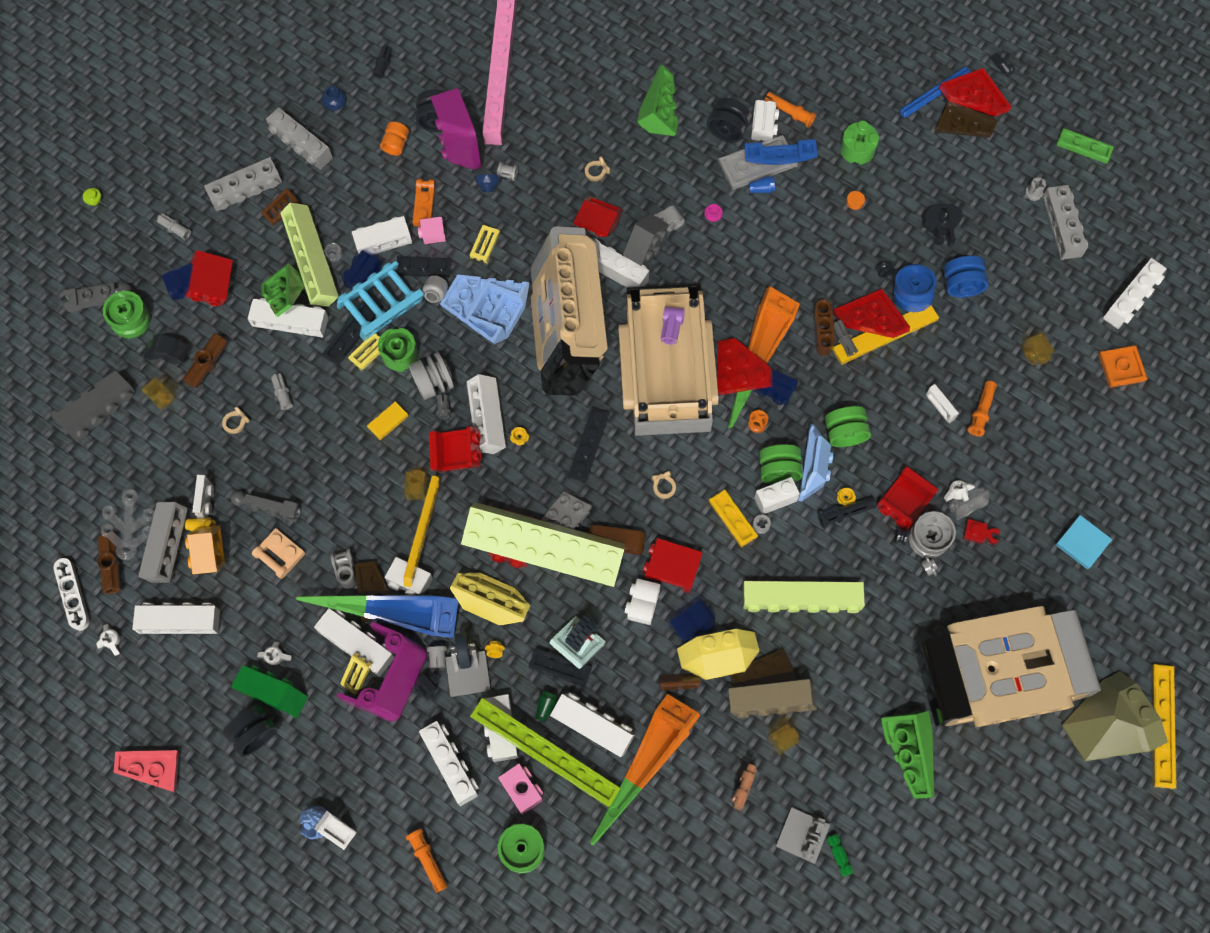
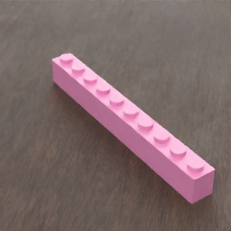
[483,0,517,145]

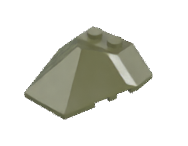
[1062,671,1168,762]

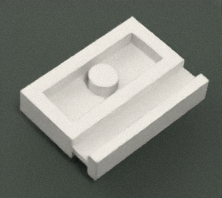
[192,475,214,518]

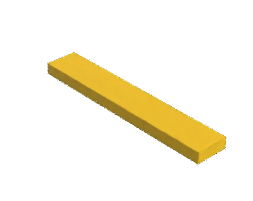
[832,305,939,365]
[403,476,439,587]
[1151,664,1176,789]

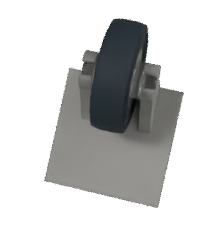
[445,632,491,697]

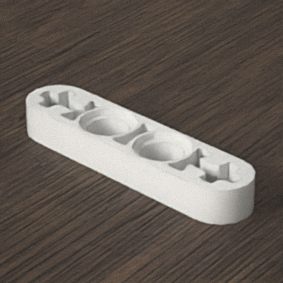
[54,558,89,631]

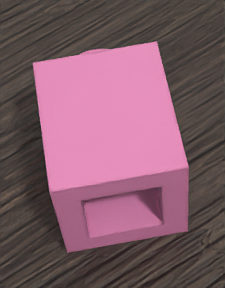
[418,217,446,244]

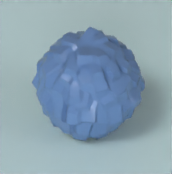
[300,806,329,839]

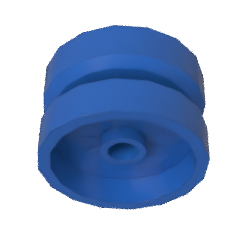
[944,256,989,298]
[893,264,937,312]

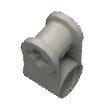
[654,206,685,233]
[330,548,356,589]

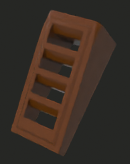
[261,188,302,225]

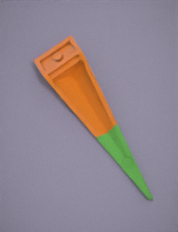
[728,286,800,429]
[590,694,700,845]

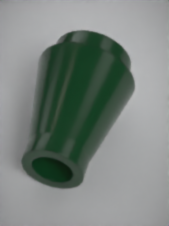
[535,691,558,722]

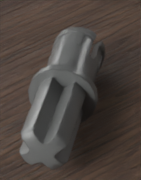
[833,320,858,357]

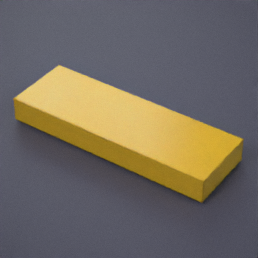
[709,490,758,548]

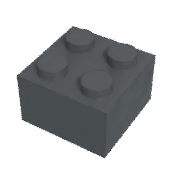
[623,214,669,266]

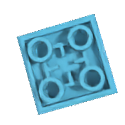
[1056,515,1112,570]

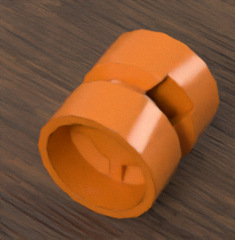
[380,122,409,156]

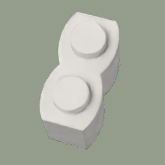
[625,579,660,625]

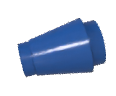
[749,176,776,193]

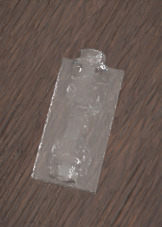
[948,487,989,520]

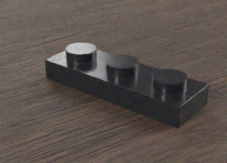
[396,256,452,278]
[528,648,592,687]

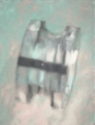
[324,243,342,262]

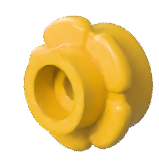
[510,427,529,445]
[837,488,856,506]
[485,641,505,658]

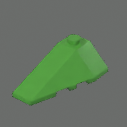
[637,65,678,136]
[261,263,304,317]
[881,711,934,799]

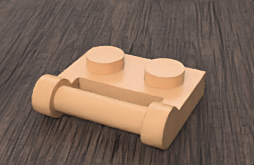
[252,528,305,579]

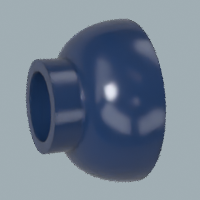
[322,86,347,111]
[475,174,501,192]

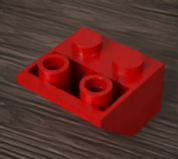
[573,196,623,237]

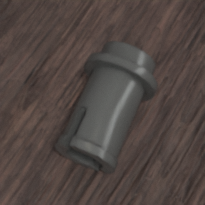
[436,394,451,420]

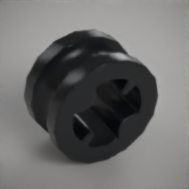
[876,261,895,278]
[895,527,909,546]

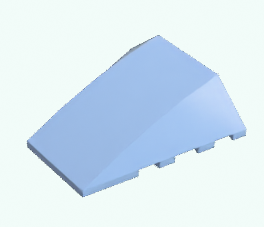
[440,274,529,344]

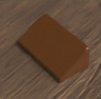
[659,673,701,691]

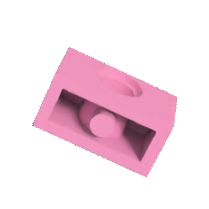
[498,764,543,815]

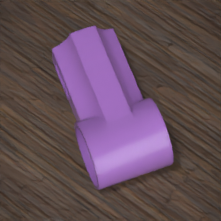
[660,306,685,345]

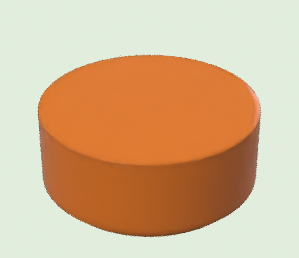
[846,191,865,210]

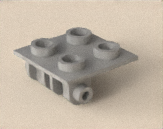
[541,492,592,530]
[776,807,830,864]

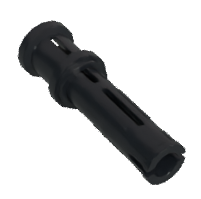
[817,496,877,528]

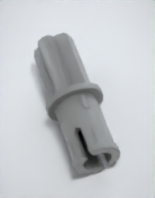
[157,214,191,240]
[271,373,293,410]

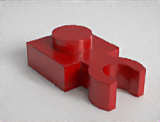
[963,519,1000,545]

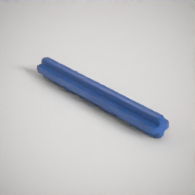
[899,66,970,118]

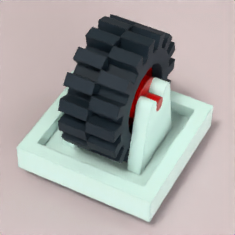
[550,614,605,669]

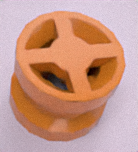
[748,410,768,433]

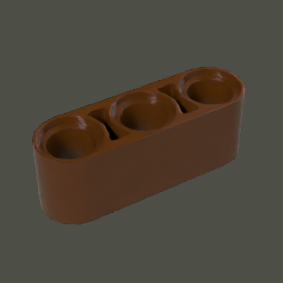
[813,299,835,356]
[589,525,646,555]

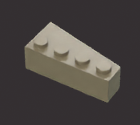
[729,679,817,719]

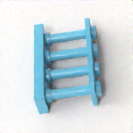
[337,261,424,341]

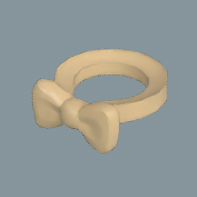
[585,156,610,181]
[222,406,250,434]
[652,471,676,499]

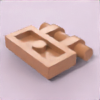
[732,764,757,811]

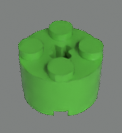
[840,121,879,164]
[378,328,419,372]

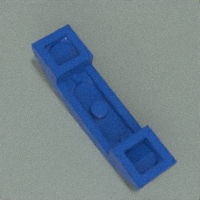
[744,139,817,165]

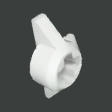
[944,481,975,502]
[96,624,120,656]
[257,642,292,665]

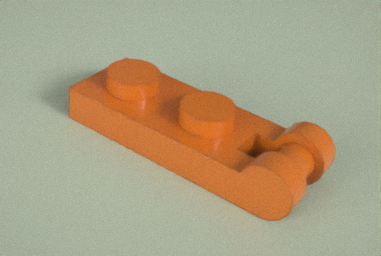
[413,179,435,226]

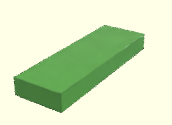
[1056,128,1114,164]

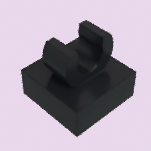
[415,674,440,701]

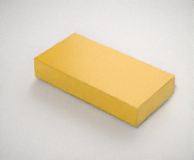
[367,401,409,440]

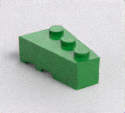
[231,665,308,719]

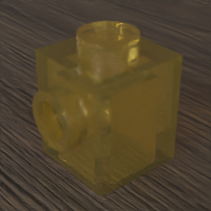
[1022,332,1054,366]
[141,377,174,410]
[404,470,427,500]
[768,724,799,756]

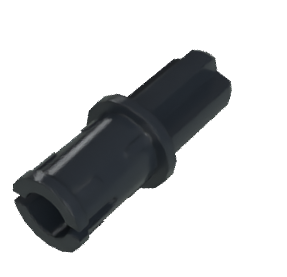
[372,45,392,79]

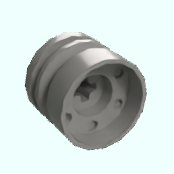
[408,352,454,400]
[908,511,956,559]

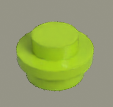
[83,188,101,206]

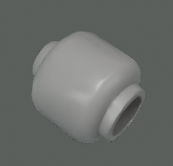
[422,275,448,303]

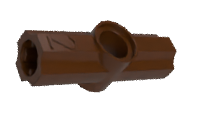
[182,334,228,388]
[97,533,121,594]

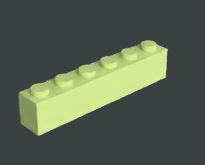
[281,203,339,307]
[742,581,865,613]

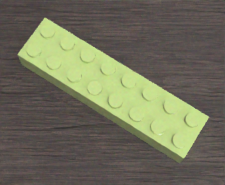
[461,502,626,587]

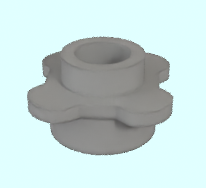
[921,556,938,576]

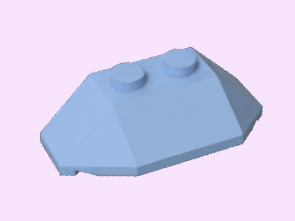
[798,424,833,502]

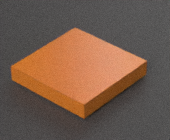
[1098,345,1147,388]

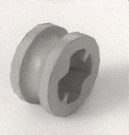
[752,515,771,534]

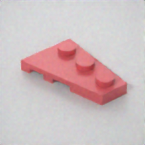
[114,750,179,793]

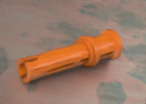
[765,92,816,128]
[967,381,997,436]
[405,828,448,893]

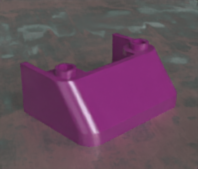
[430,88,481,170]
[337,622,427,722]

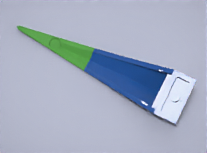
[296,595,458,638]

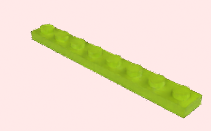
[470,698,620,807]

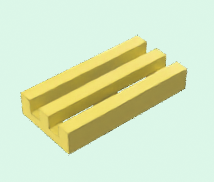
[470,225,500,263]
[348,334,380,371]
[340,652,372,695]

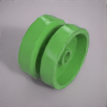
[103,291,151,338]
[825,406,871,447]
[759,445,803,484]
[498,824,545,874]

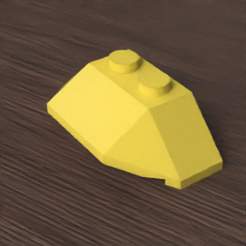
[450,573,530,625]
[677,629,760,680]

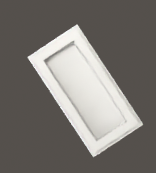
[926,384,958,423]
[314,811,357,850]

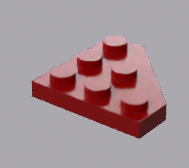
[939,68,1012,117]
[833,289,910,338]
[717,338,772,395]

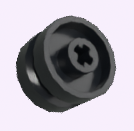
[416,90,446,132]
[707,98,752,143]
[223,705,278,757]

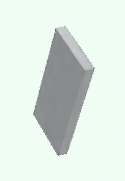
[718,135,798,190]

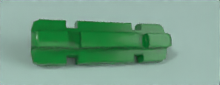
[827,834,853,877]

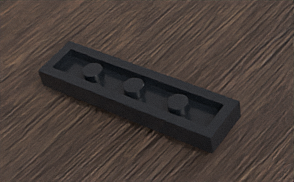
[321,300,381,367]
[568,407,610,483]

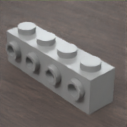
[266,107,333,170]
[204,157,282,211]
[1043,185,1088,260]
[138,502,188,583]

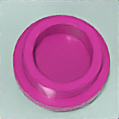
[705,204,723,222]

